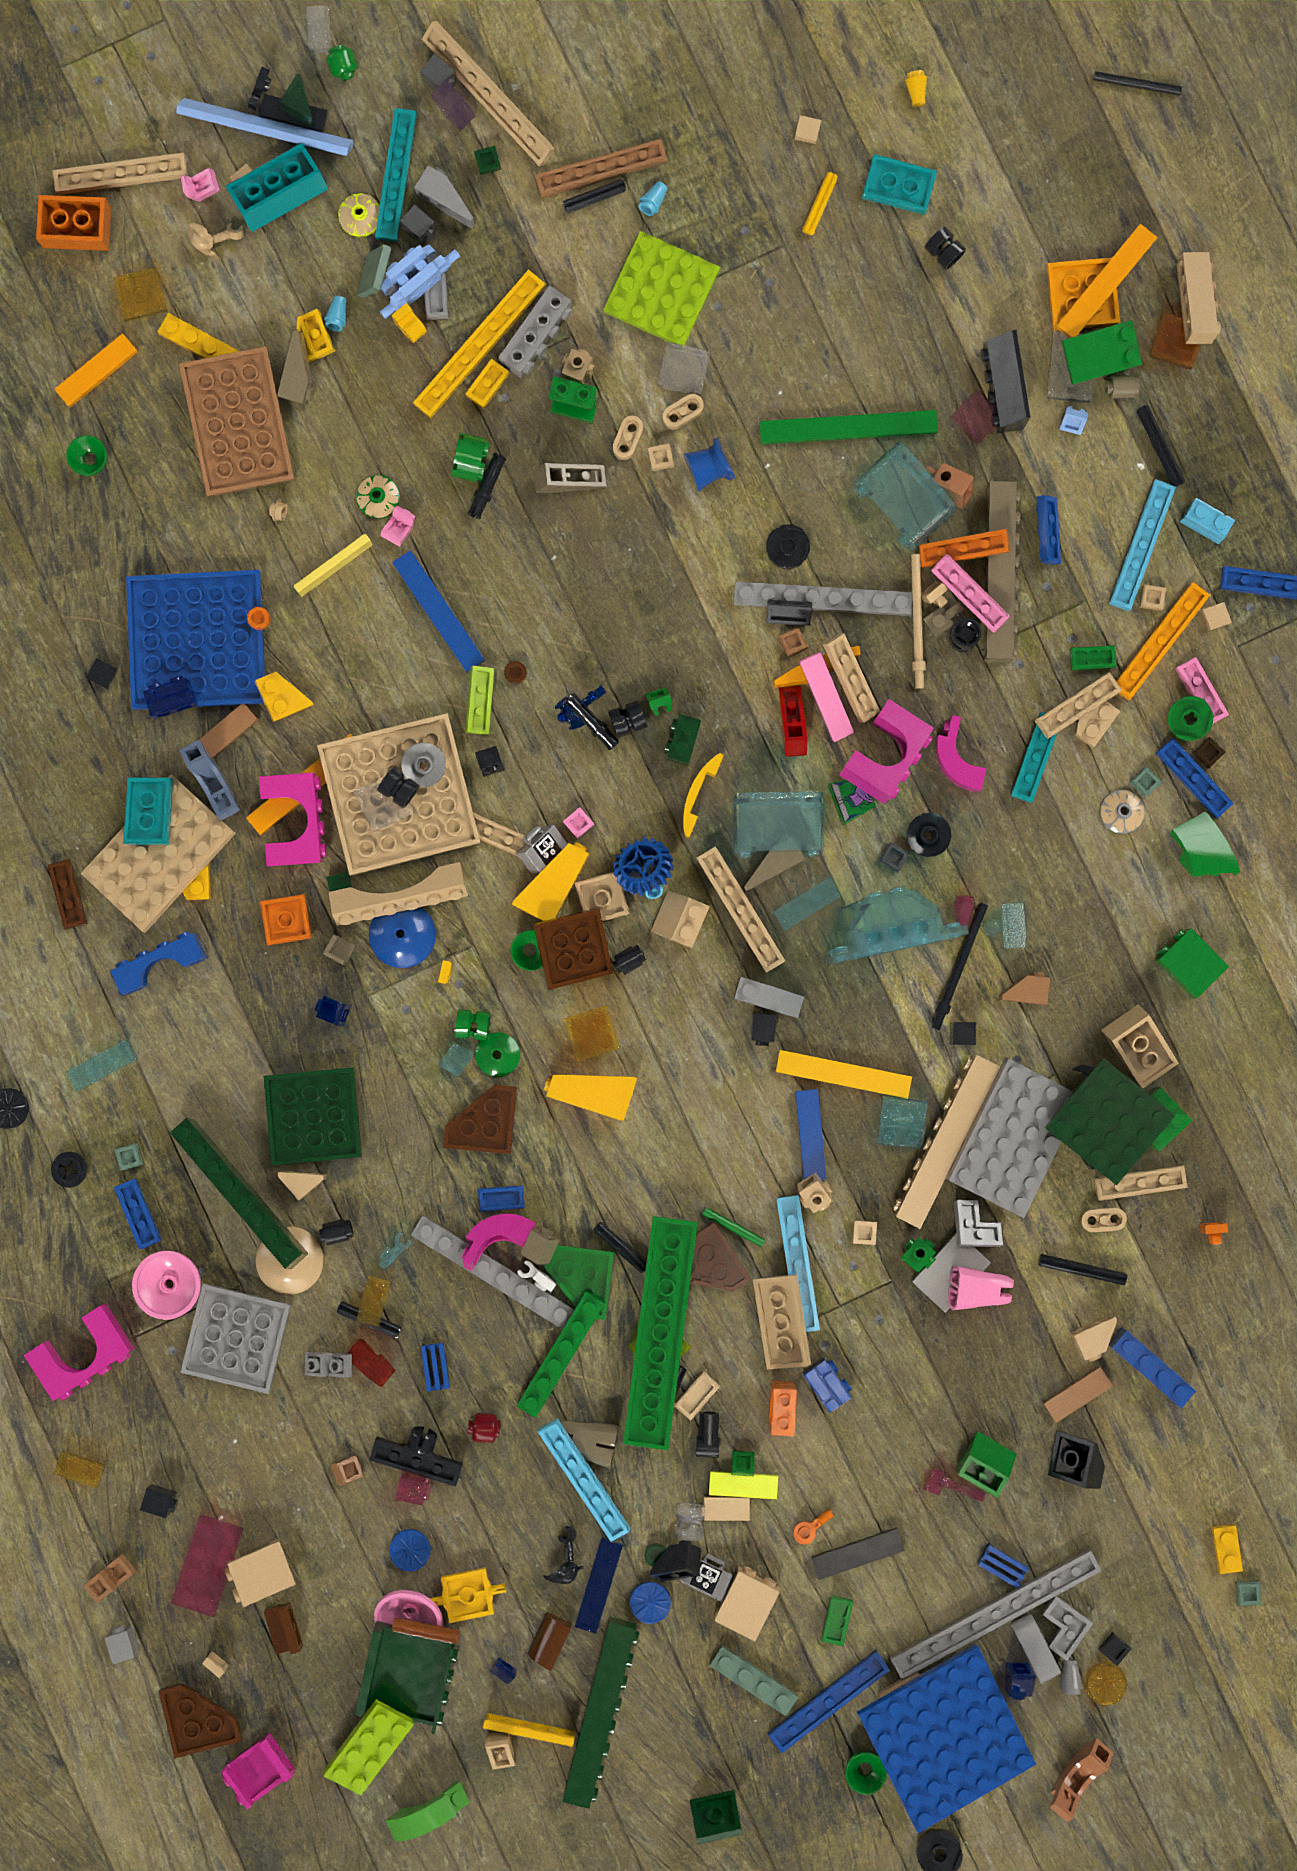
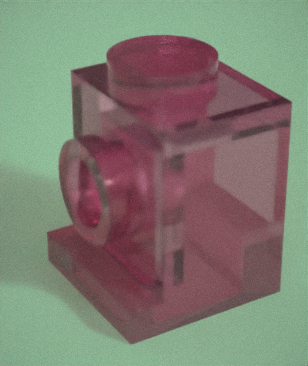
[395,1474,431,1505]

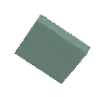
[357,244,391,298]

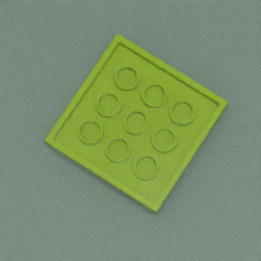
[603,231,720,349]

